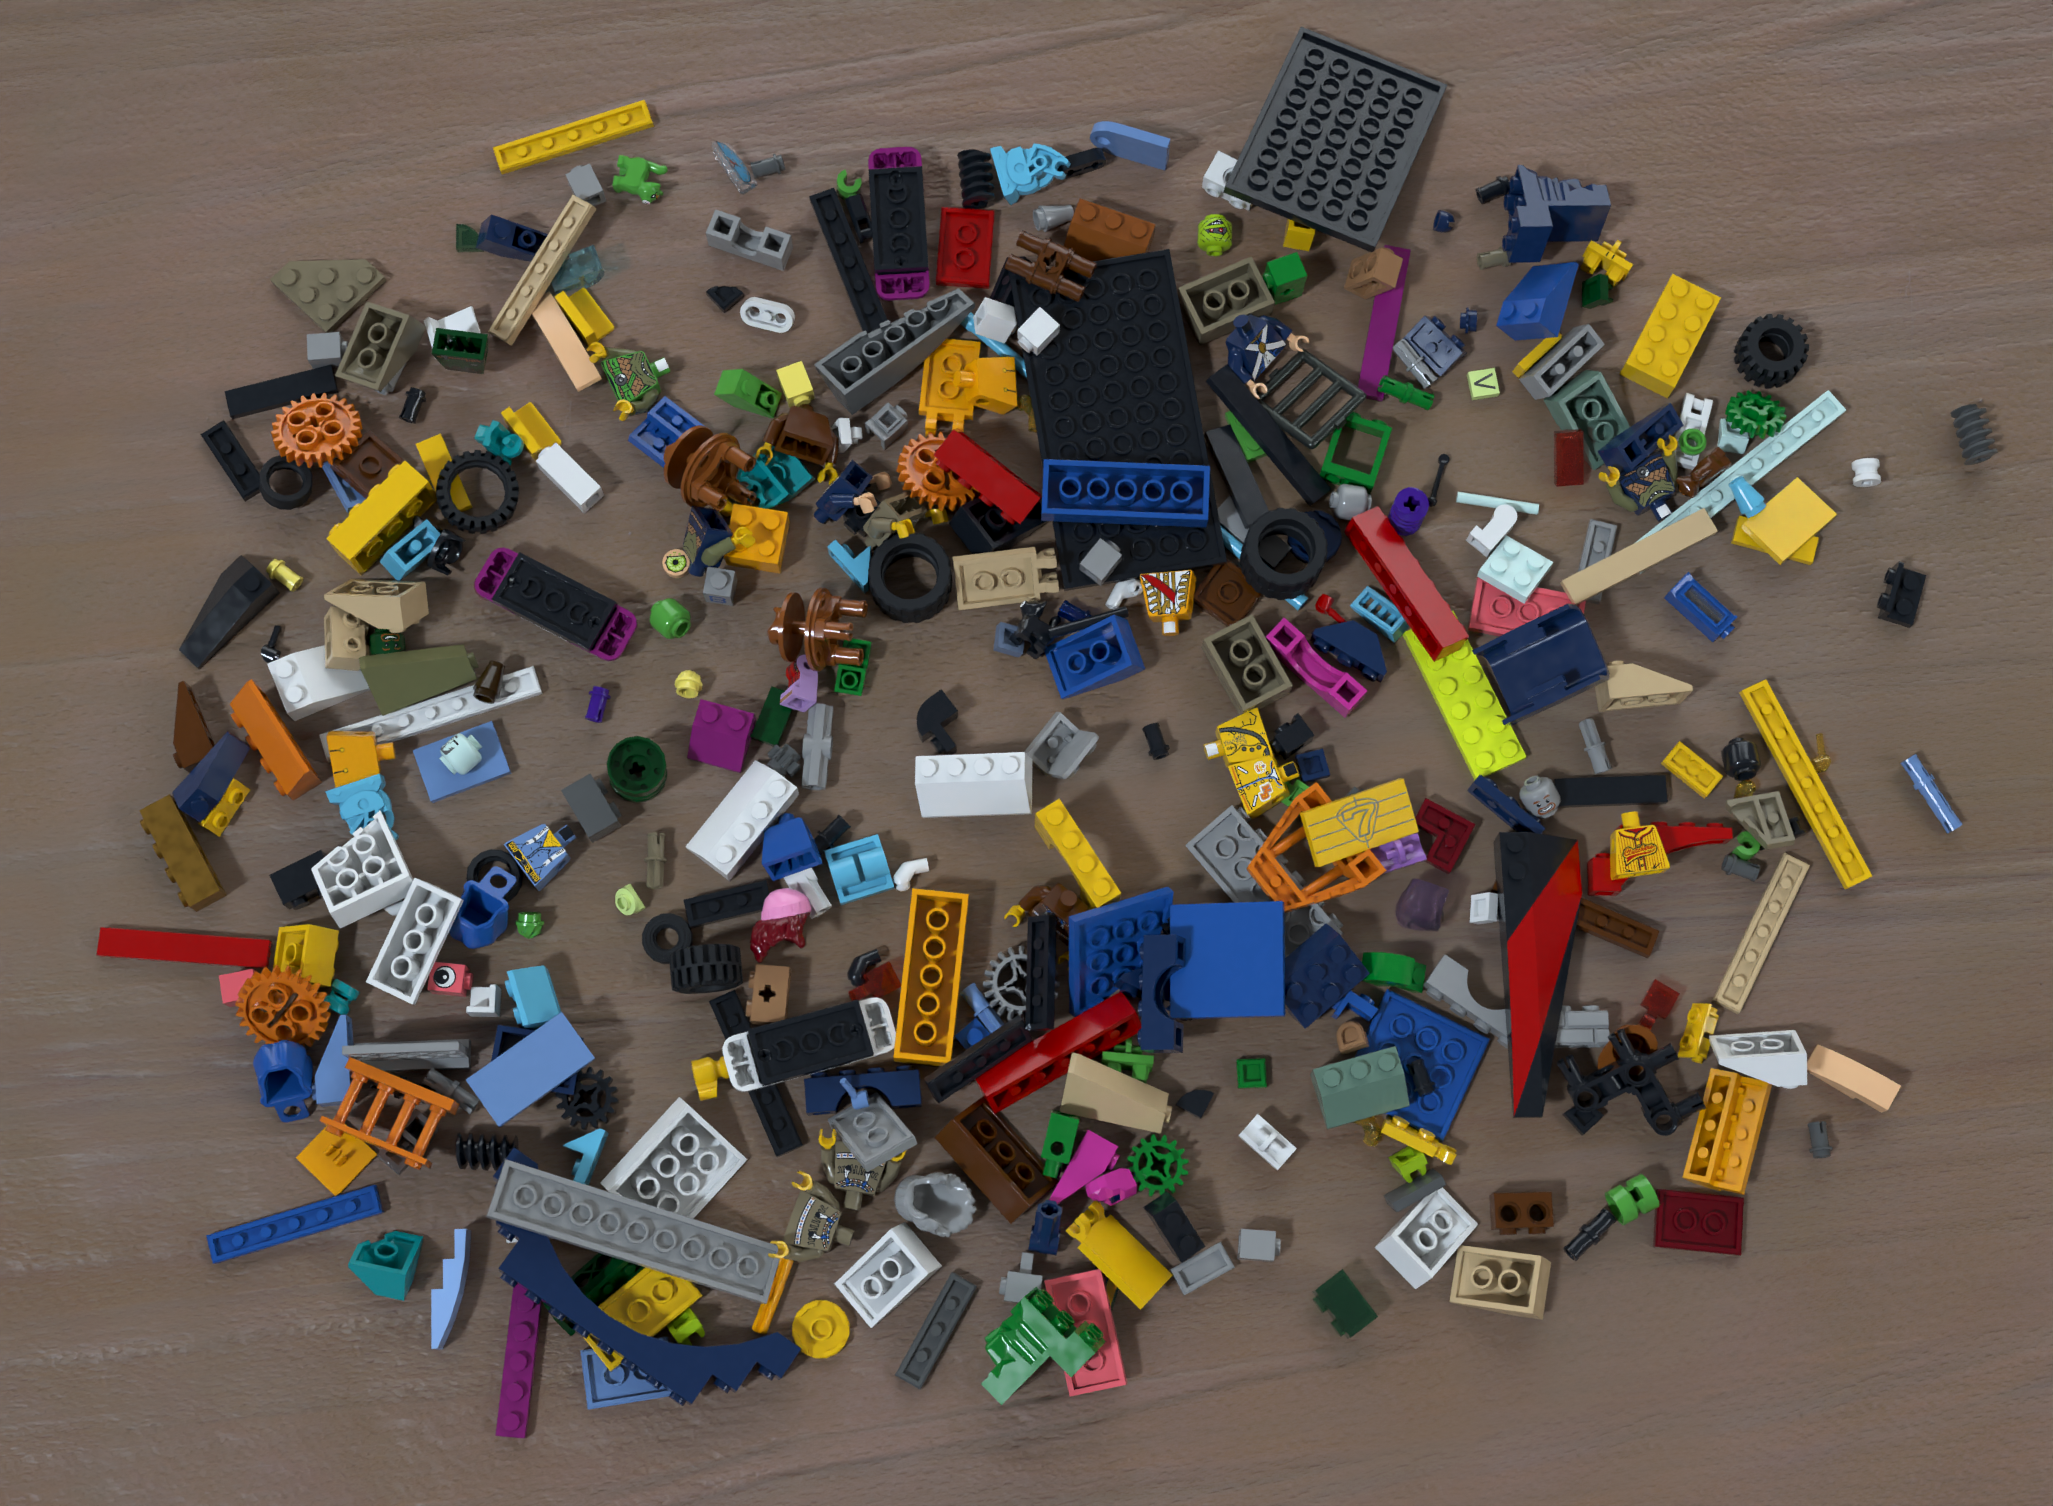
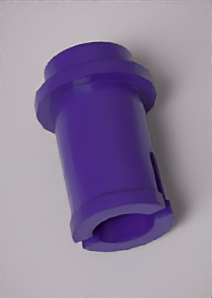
[585,686,611,723]

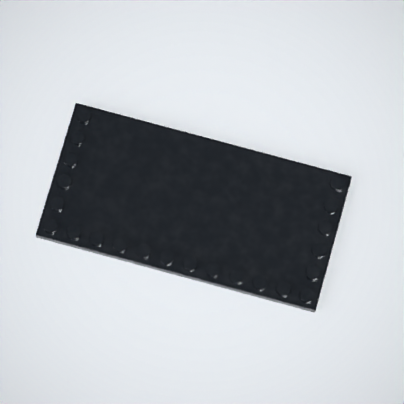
[1009,249,1227,591]

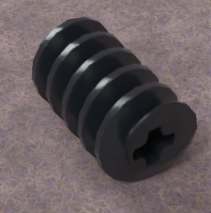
[957,149,995,209]
[455,1133,519,1171]

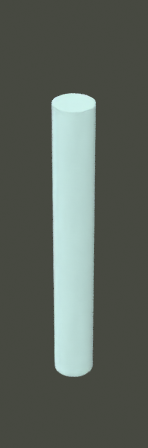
[1456,492,1539,515]

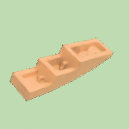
[532,291,602,392]

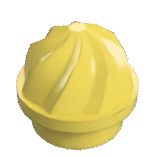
[675,670,703,698]

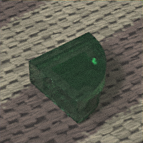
[456,224,484,252]

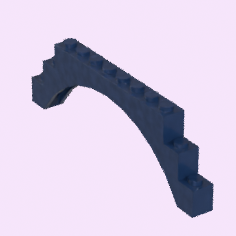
[493,1148,801,1406]

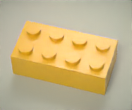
[1619,274,1721,399]
[326,461,437,576]

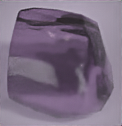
[1395,878,1449,931]

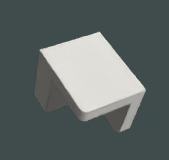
[466,984,501,1017]

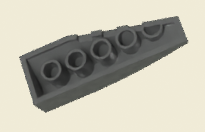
[814,288,975,415]

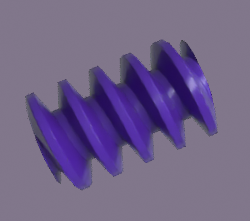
[1388,487,1429,536]

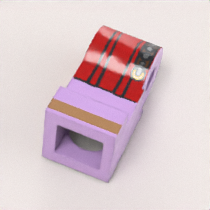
[780,655,818,712]

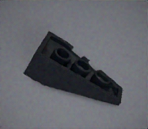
[179,555,280,669]

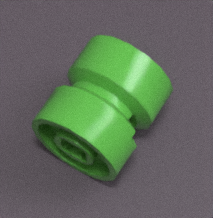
[1605,1174,1659,1225]

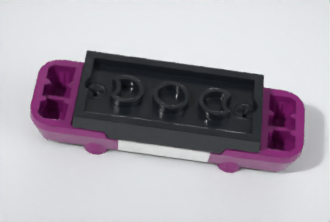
[868,147,930,301]
[475,547,637,661]

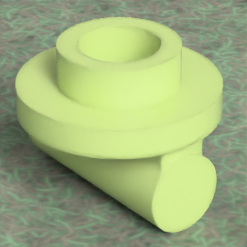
[615,884,646,915]

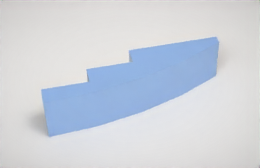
[431,1229,471,1350]

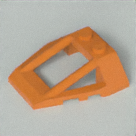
[1246,782,1387,913]

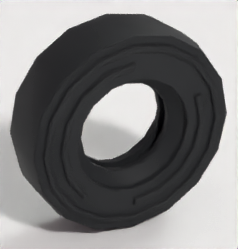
[642,913,693,964]

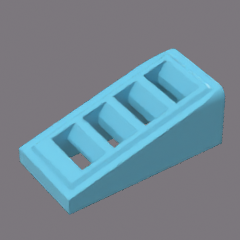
[1350,586,1409,643]

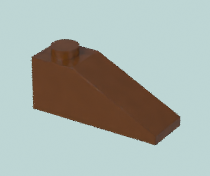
[173,681,215,773]

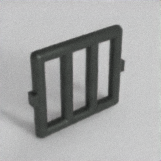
[1256,349,1366,450]

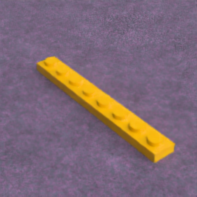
[1739,679,1872,890]

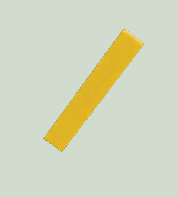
[493,100,654,175]

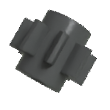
[767,744,801,778]

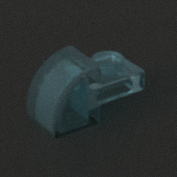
[551,245,604,294]

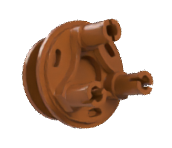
[663,425,756,511]
[767,588,868,671]

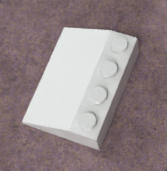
[600,1097,748,1219]

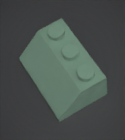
[1310,1046,1410,1130]

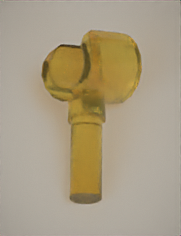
[1811,733,1831,773]

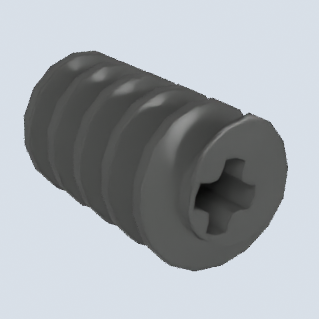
[1950,404,1998,465]

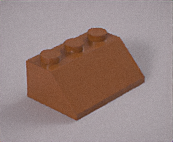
[1064,198,1156,262]

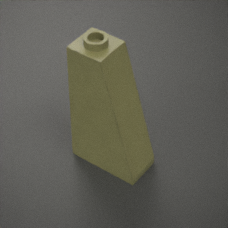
[359,644,479,716]

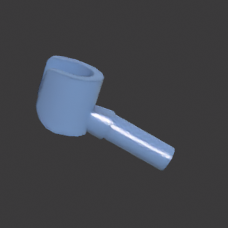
[840,1078,870,1110]

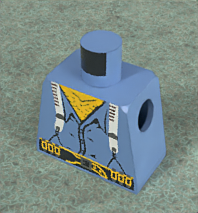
[504,824,577,891]

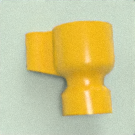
[691,1056,729,1101]

